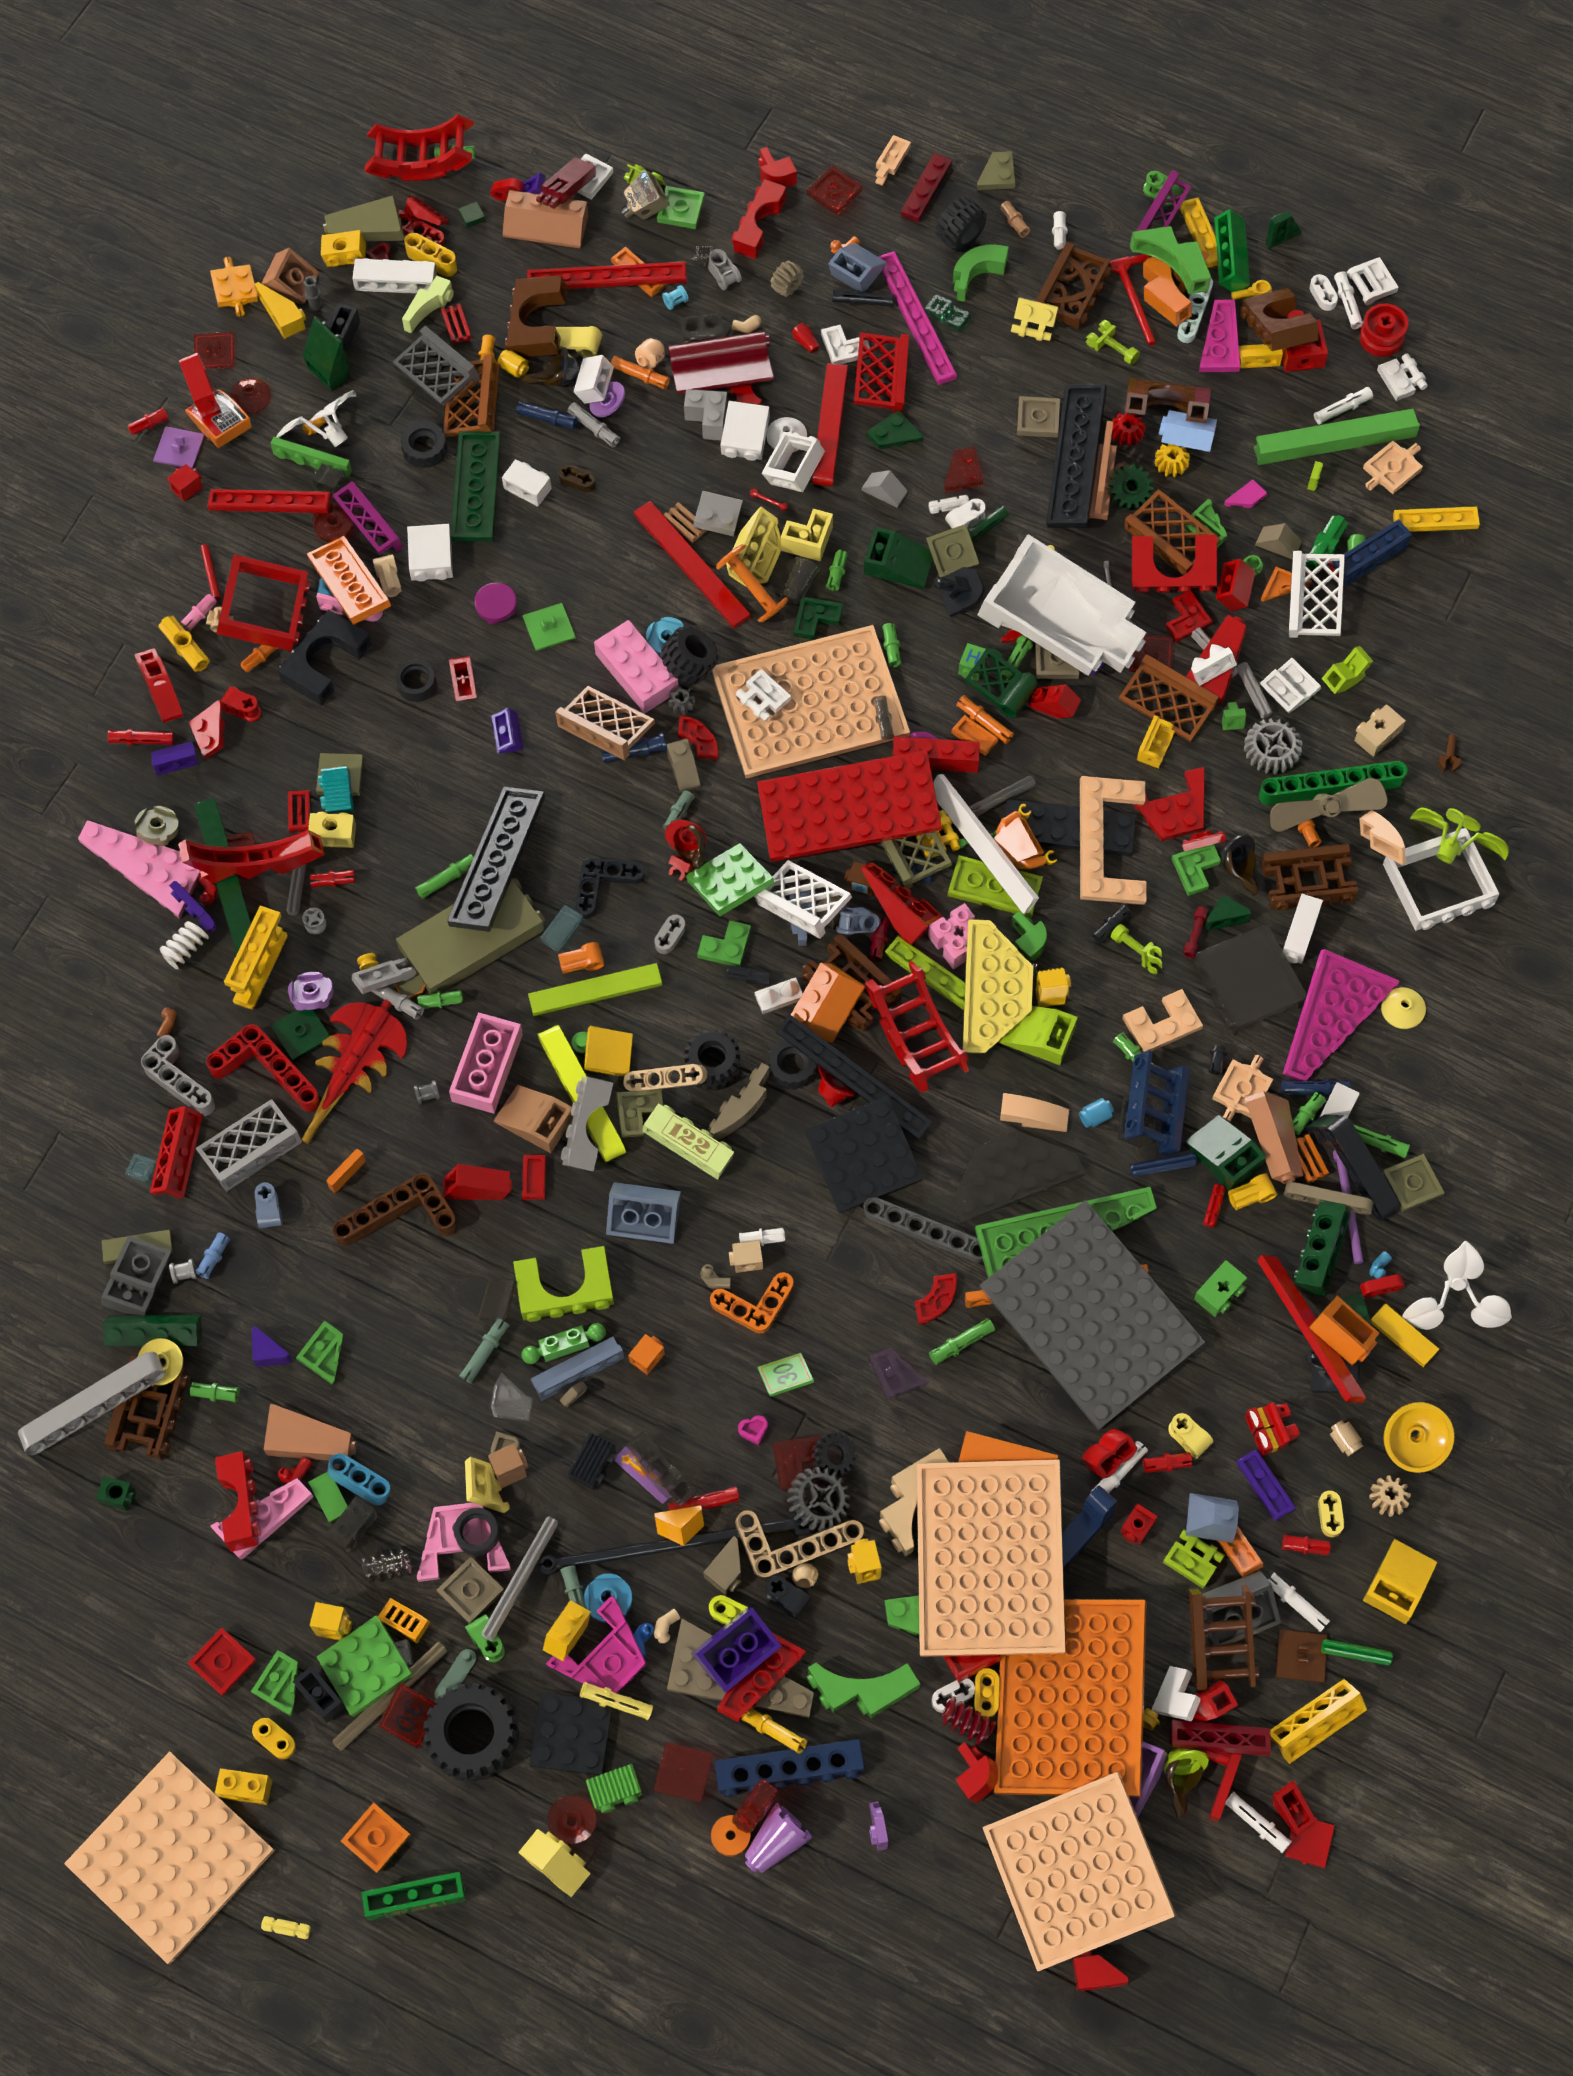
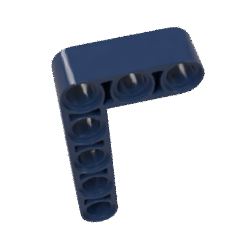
[1062,1485,1118,1570]

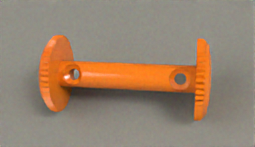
[716,544,788,622]

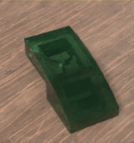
[924,295,971,332]

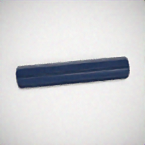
[1130,1153,1197,1177]

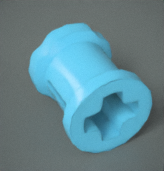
[662,285,688,310]

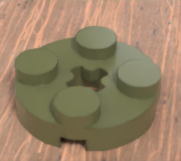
[135,806,179,846]

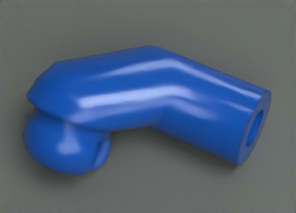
[633,1623,654,1657]

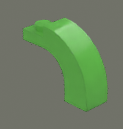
[953,245,1009,302]

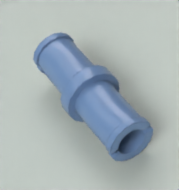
[195,1233,230,1279]

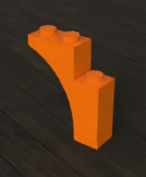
[1143,257,1192,327]

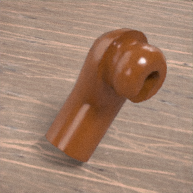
[157,1007,177,1037]

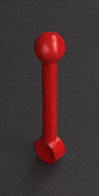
[750,489,788,511]

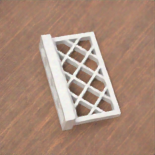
[1289,551,1344,638]
[754,860,852,939]

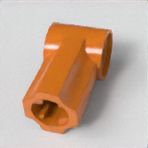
[558,942,605,974]

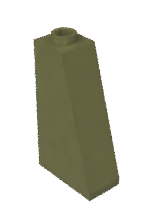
[323,195,405,242]

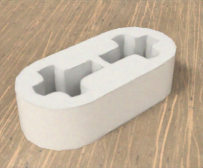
[1310,274,1338,311]
[932,1678,975,1713]

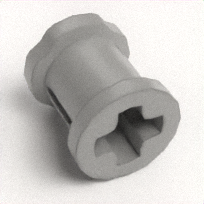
[169,1259,197,1284]

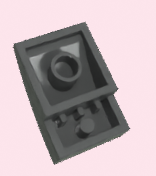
[101,1236,171,1315]

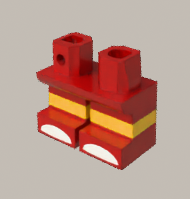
[1244,1402,1300,1457]

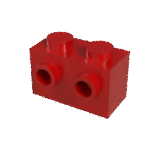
[1216,559,1255,611]

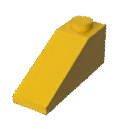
[255,282,306,339]

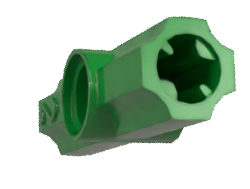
[1306,515,1348,573]

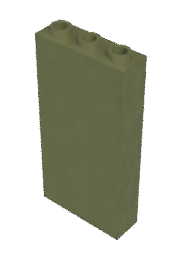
[396,878,545,994]

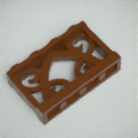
[1036,242,1112,330]

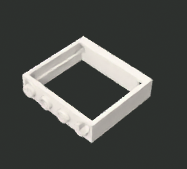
[1383,828,1499,931]

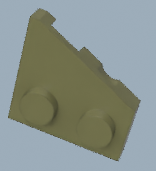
[977,151,1015,190]

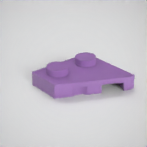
[869,1801,888,1851]

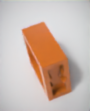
[1309,1296,1379,1365]

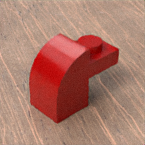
[758,147,797,188]
[955,1742,998,1803]

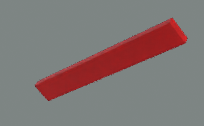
[527,262,687,289]
[634,501,750,629]
[1257,1255,1366,1403]

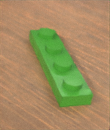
[270,437,352,478]

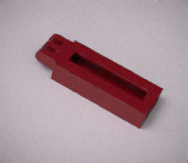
[536,157,596,209]

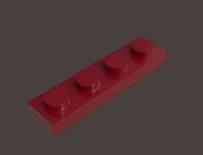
[901,153,952,223]

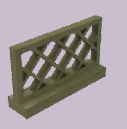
[881,832,952,888]

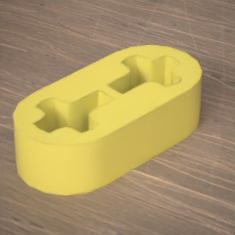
[1318,1491,1344,1537]

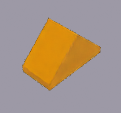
[654,1505,704,1546]

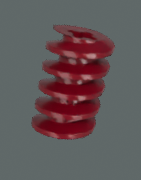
[942,1696,996,1746]

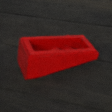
[404,196,448,225]

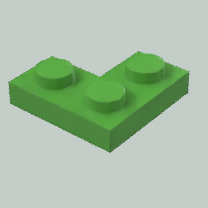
[1172,844,1221,896]
[697,921,751,967]

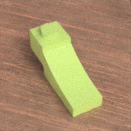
[402,276,454,333]

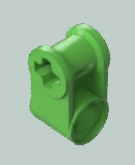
[1143,171,1183,205]
[465,1614,505,1663]

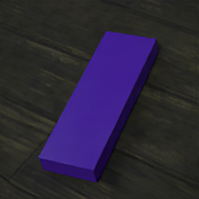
[1236,1449,1296,1522]

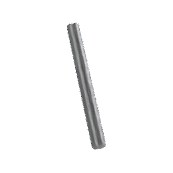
[482,1517,558,1641]

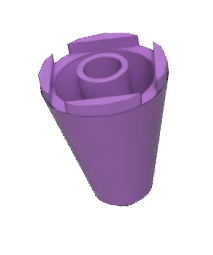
[745,1803,812,1873]

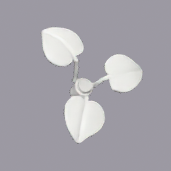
[276,390,356,447]
[1402,1241,1512,1330]

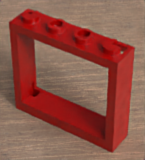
[216,554,310,651]

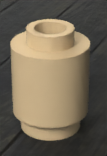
[1330,1420,1363,1456]

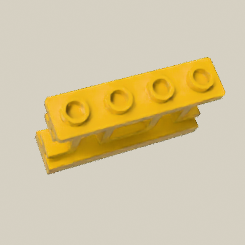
[224,906,288,1010]

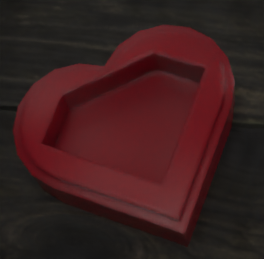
[366,243,391,260]

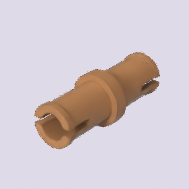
[1000,201,1030,238]

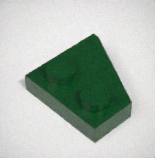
[1265,210,1302,249]
[866,410,923,450]

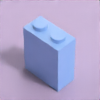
[1159,410,1217,452]

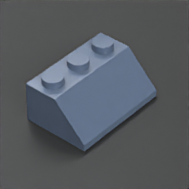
[606,1182,681,1244]

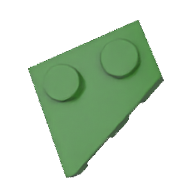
[1184,499,1227,548]

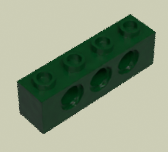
[1294,1200,1351,1297]

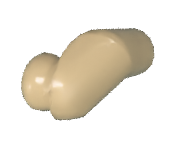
[732,315,762,334]
[654,1609,681,1644]

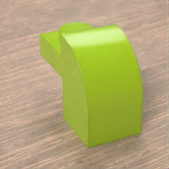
[1322,646,1373,694]

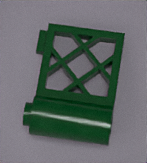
[964,647,1038,719]

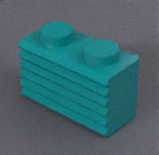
[318,766,354,814]

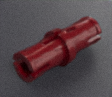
[868,916,890,962]

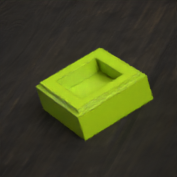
[1307,461,1323,491]

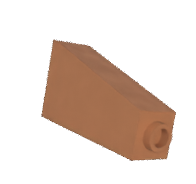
[1245,1091,1303,1184]
[264,1404,357,1461]

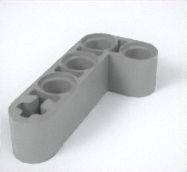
[141,1035,215,1116]

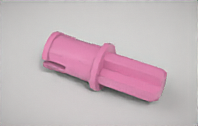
[180,594,217,631]

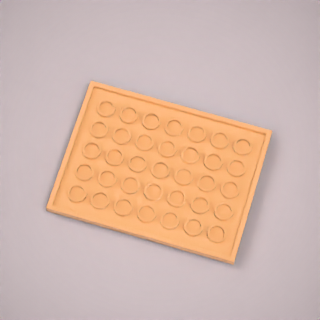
[711,625,910,779]
[917,1460,1066,1657]

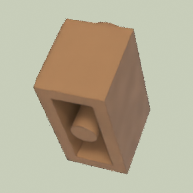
[488,1444,529,1488]

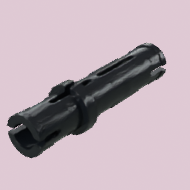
[832,289,893,307]

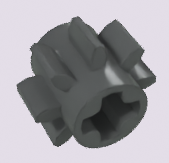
[668,688,695,715]

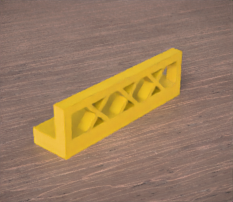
[1270,1679,1367,1764]

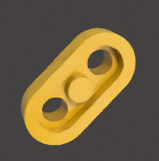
[974,1668,1000,1718]
[252,1718,296,1759]

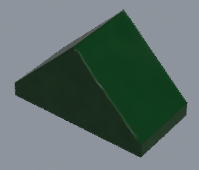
[1205,895,1251,931]

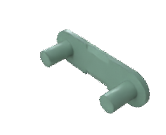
[435,1649,476,1699]

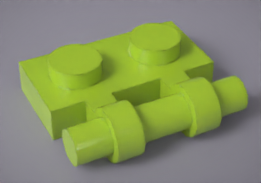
[1163,1529,1225,1589]

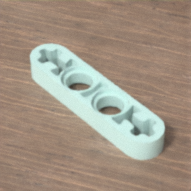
[1177,278,1213,343]

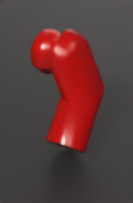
[199,876,218,905]
[278,1457,312,1483]

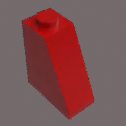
[179,353,221,417]
[443,1164,512,1200]

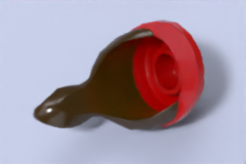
[665,819,707,869]

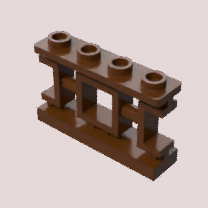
[1260,844,1359,911]
[802,933,902,1032]
[104,1355,190,1461]

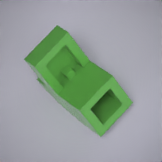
[1011,911,1047,964]

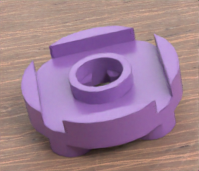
[288,972,333,1011]

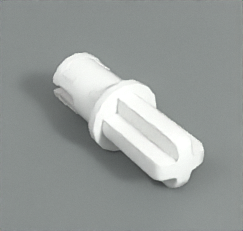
[1052,211,1068,250]
[739,1228,785,1246]

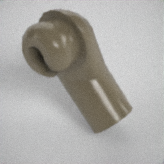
[700,1264,731,1289]

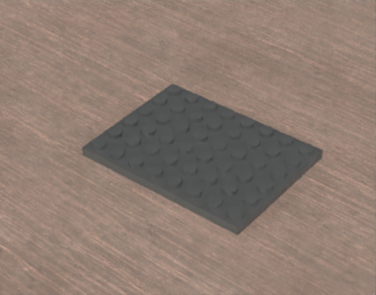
[979,1200,1205,1430]

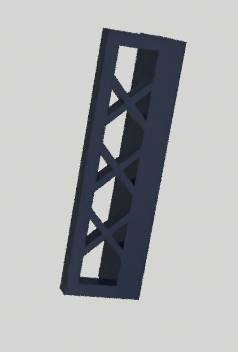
[1332,519,1412,588]

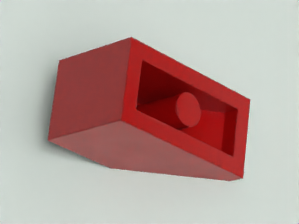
[1072,1951,1128,1992]

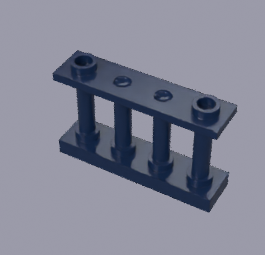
[1124,1050,1190,1156]

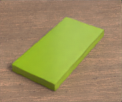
[947,855,1043,918]

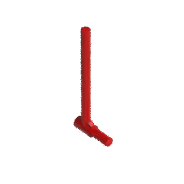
[1110,254,1156,346]

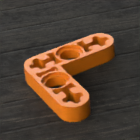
[710,1272,793,1334]

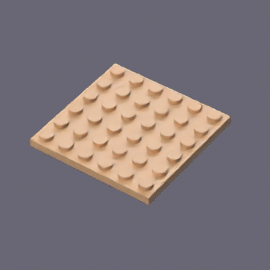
[64,1751,275,1965]
[983,1772,1176,1971]

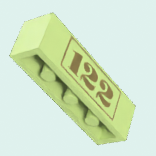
[642,1103,734,1180]

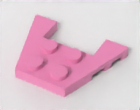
[417,1503,511,1582]

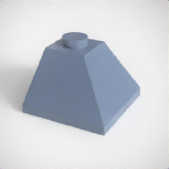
[1186,1493,1239,1543]

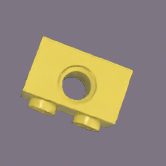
[308,812,356,848]

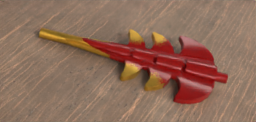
[301,1000,407,1144]

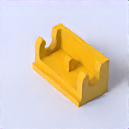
[1137,715,1175,769]

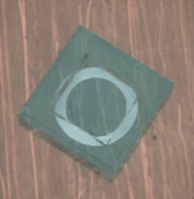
[125,1153,156,1183]

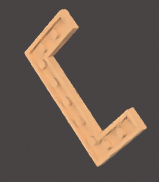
[1080,776,1146,905]

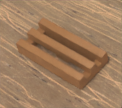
[664,502,707,543]

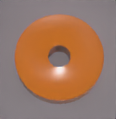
[711,1815,750,1857]

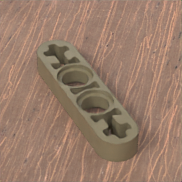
[1284,1182,1374,1215]

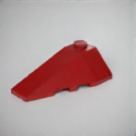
[861,862,943,944]

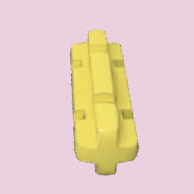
[261,1916,311,1939]

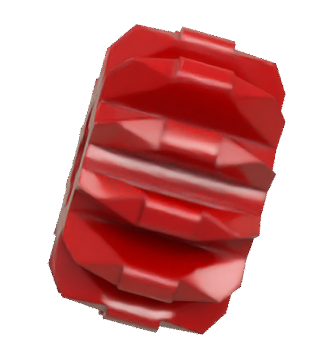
[1112,412,1145,447]

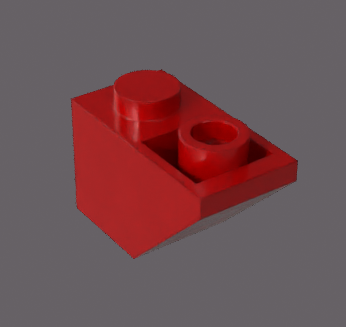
[1028,684,1081,719]
[1190,1680,1238,1722]

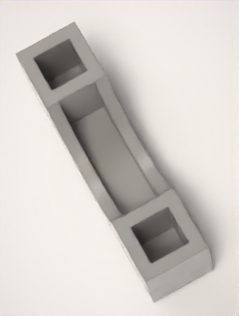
[561,1077,613,1171]

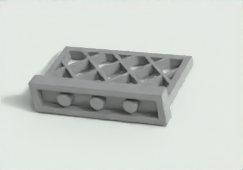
[196,1099,302,1192]

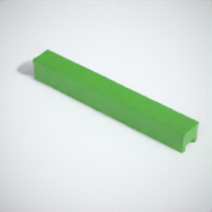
[1254,409,1420,465]

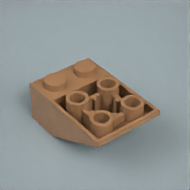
[494,1085,573,1153]

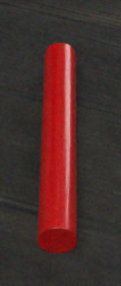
[200,544,221,601]

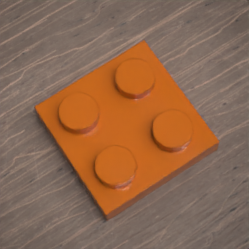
[341,1802,411,1874]

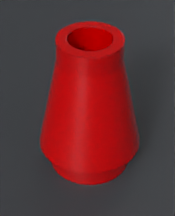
[792,323,820,354]

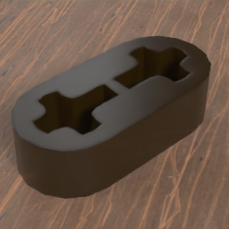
[558,464,596,492]

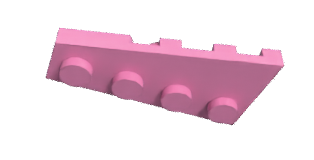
[211,1478,313,1560]

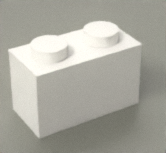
[574,355,614,404]
[502,459,552,507]

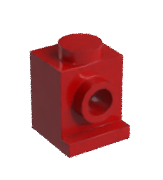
[1120,1503,1157,1545]

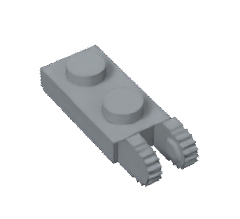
[352,958,417,994]

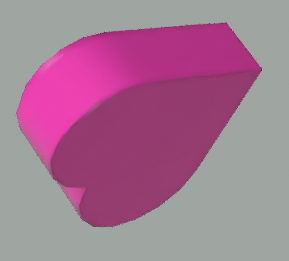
[738,1415,768,1446]

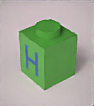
[958,643,987,681]

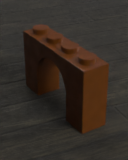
[505,275,568,357]
[1240,288,1318,351]
[1125,378,1211,423]

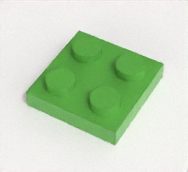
[657,186,705,229]

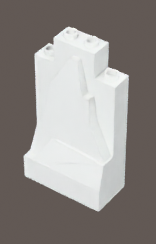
[978,534,1146,676]

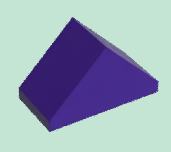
[252,1326,292,1367]

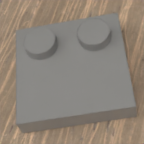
[693,491,743,536]

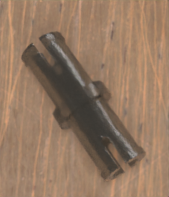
[873,696,894,740]

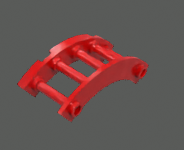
[364,114,474,181]
[865,961,969,1093]

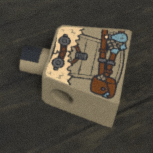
[621,169,670,219]

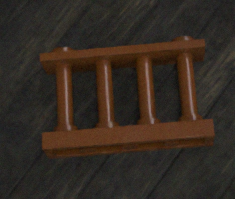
[1189,1586,1259,1691]

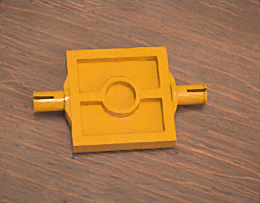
[210,257,258,317]

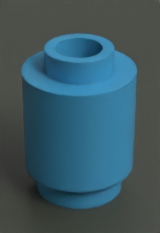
[1079,1098,1114,1128]

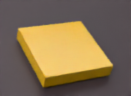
[584,1026,633,1077]

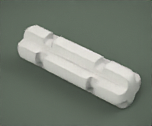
[929,495,969,514]

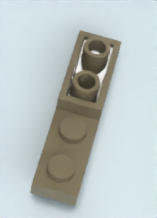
[708,1063,770,1140]

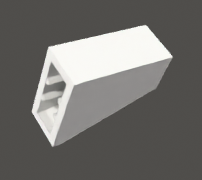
[1281,894,1323,964]

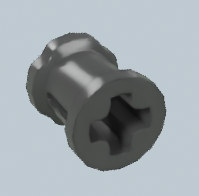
[414,1080,440,1105]

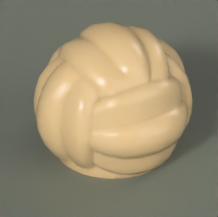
[792,1562,818,1588]

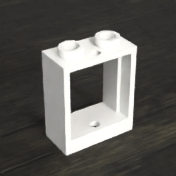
[762,432,825,492]

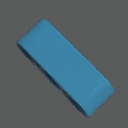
[327,1453,390,1505]

